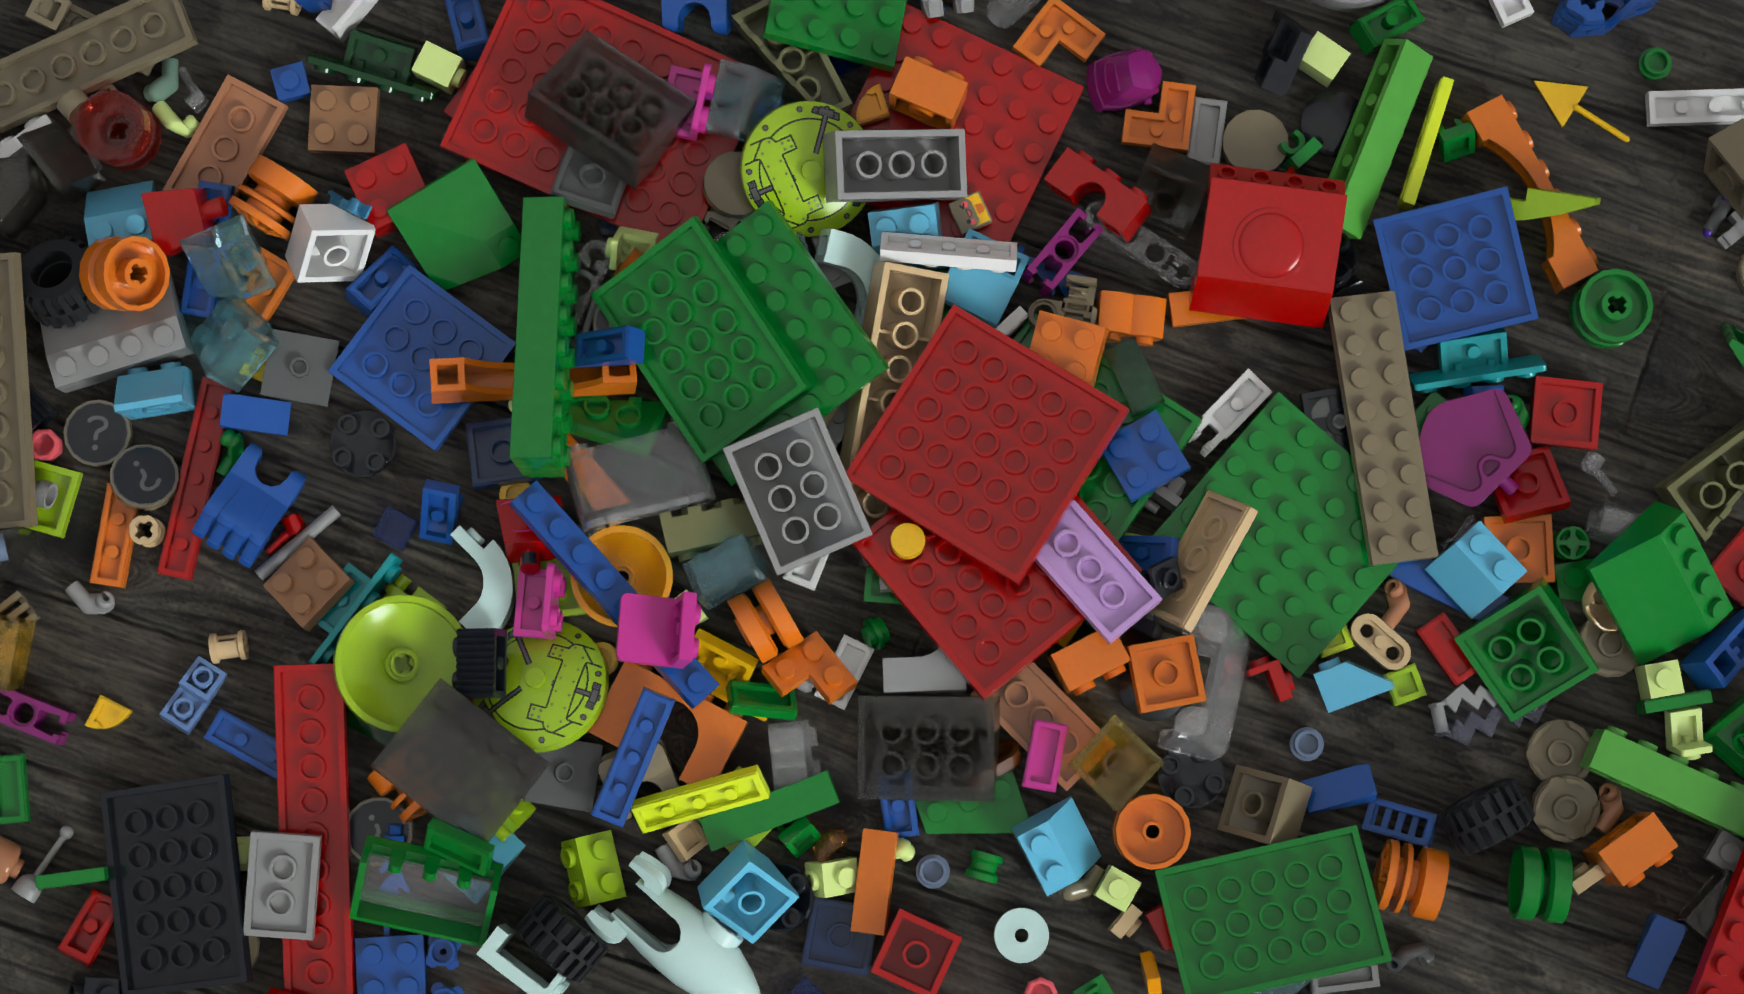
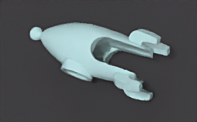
[584,851,761,994]

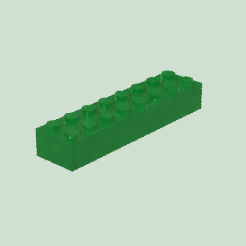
[510,196,582,478]

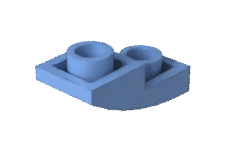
[159,656,227,736]

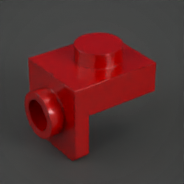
[1243,656,1295,703]

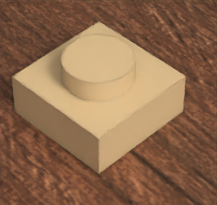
[662,819,708,862]
[1572,862,1606,895]
[1108,903,1143,939]

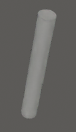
[255,505,341,581]

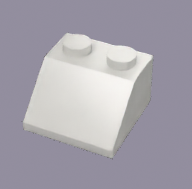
[285,204,376,283]

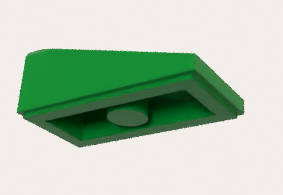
[1349,0,1425,55]

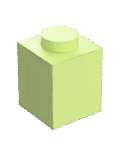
[1298,31,1351,88]
[411,40,467,95]
[1634,659,1685,700]
[1092,865,1142,913]

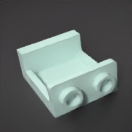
[477,923,570,994]

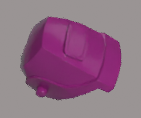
[1086,47,1162,112]

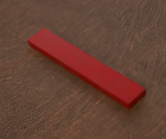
[157,376,237,581]

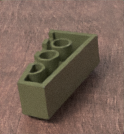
[732,0,852,114]
[1653,419,1744,542]
[659,498,763,563]

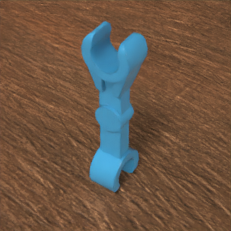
[327,190,372,219]

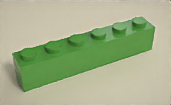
[1329,39,1433,239]
[1579,726,1744,841]

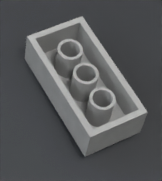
[823,129,967,203]

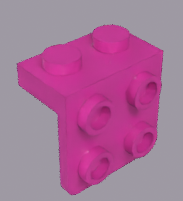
[657,63,717,141]
[513,563,566,640]
[616,592,701,669]

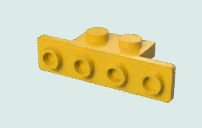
[694,628,767,721]

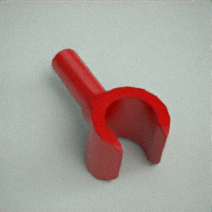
[265,514,305,555]

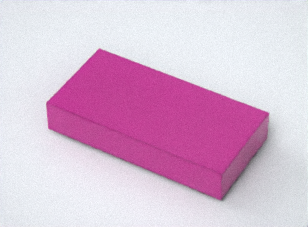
[1021,719,1068,793]

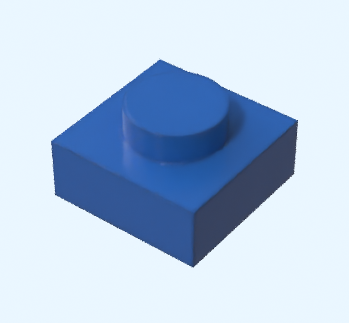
[270,61,311,103]

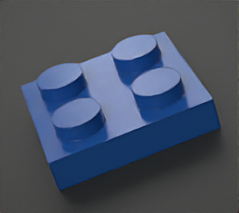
[1102,410,1191,503]
[355,934,428,994]

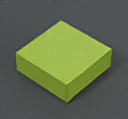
[1383,663,1427,707]

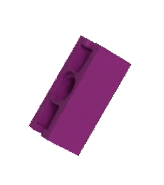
[1021,208,1104,298]
[0,683,77,745]

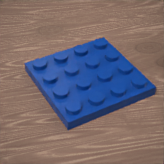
[1373,186,1539,351]
[328,264,516,452]

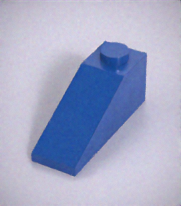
[1679,608,1744,690]

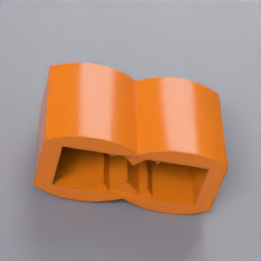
[1095,290,1167,347]

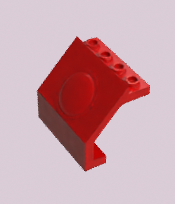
[1189,163,1348,328]

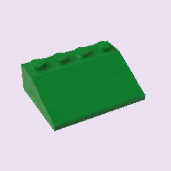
[1585,501,1733,666]

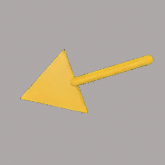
[1533,80,1630,142]

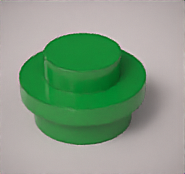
[1638,47,1672,81]
[861,617,890,650]

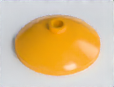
[570,525,673,627]

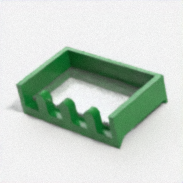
[349,834,504,947]

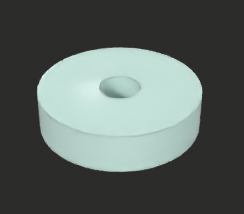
[994,907,1049,963]

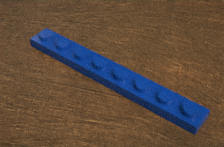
[509,480,719,709]

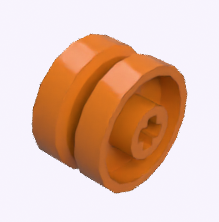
[79,236,170,311]
[726,576,804,664]
[1111,794,1191,870]

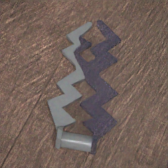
[1428,684,1548,746]

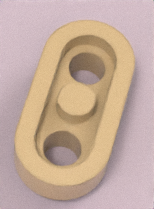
[1349,613,1411,670]

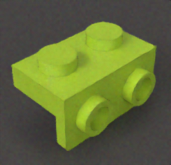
[561,830,626,908]

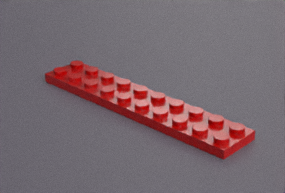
[274,663,356,994]

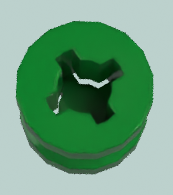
[1553,526,1590,562]
[964,849,1004,884]

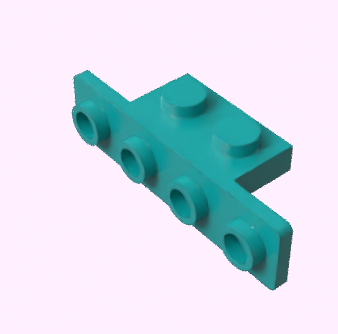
[1409,328,1547,393]
[309,553,403,664]

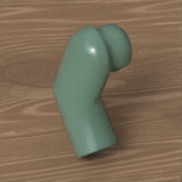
[143,58,179,103]

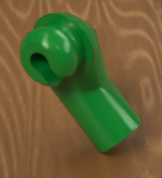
[216,429,244,477]

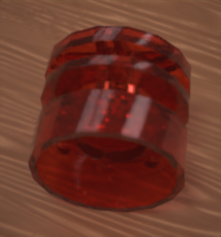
[75,90,162,171]

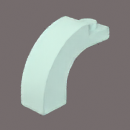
[814,228,883,327]
[450,525,516,629]

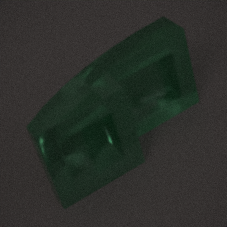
[1104,337,1165,415]

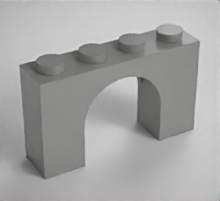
[879,578,968,694]

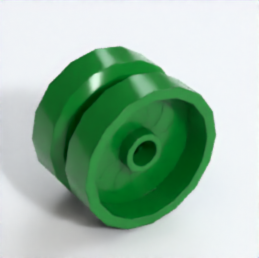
[1568,269,1653,349]
[1507,844,1573,924]

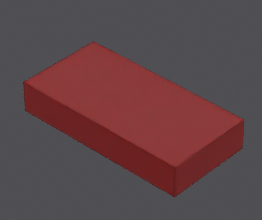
[1415,612,1476,687]

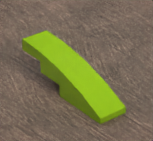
[1510,187,1601,221]

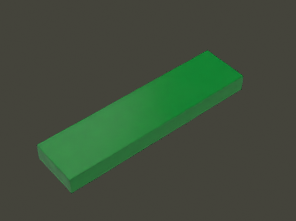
[700,770,840,851]

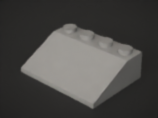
[40,272,195,393]
[723,408,873,576]

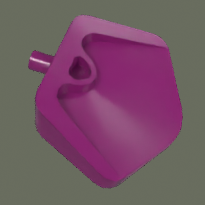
[1419,389,1532,507]

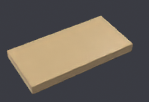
[1148,490,1258,633]

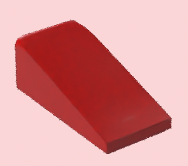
[58,888,114,968]

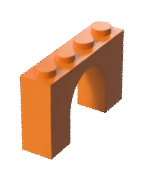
[588,662,748,784]

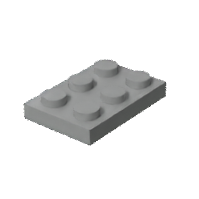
[243,830,322,940]

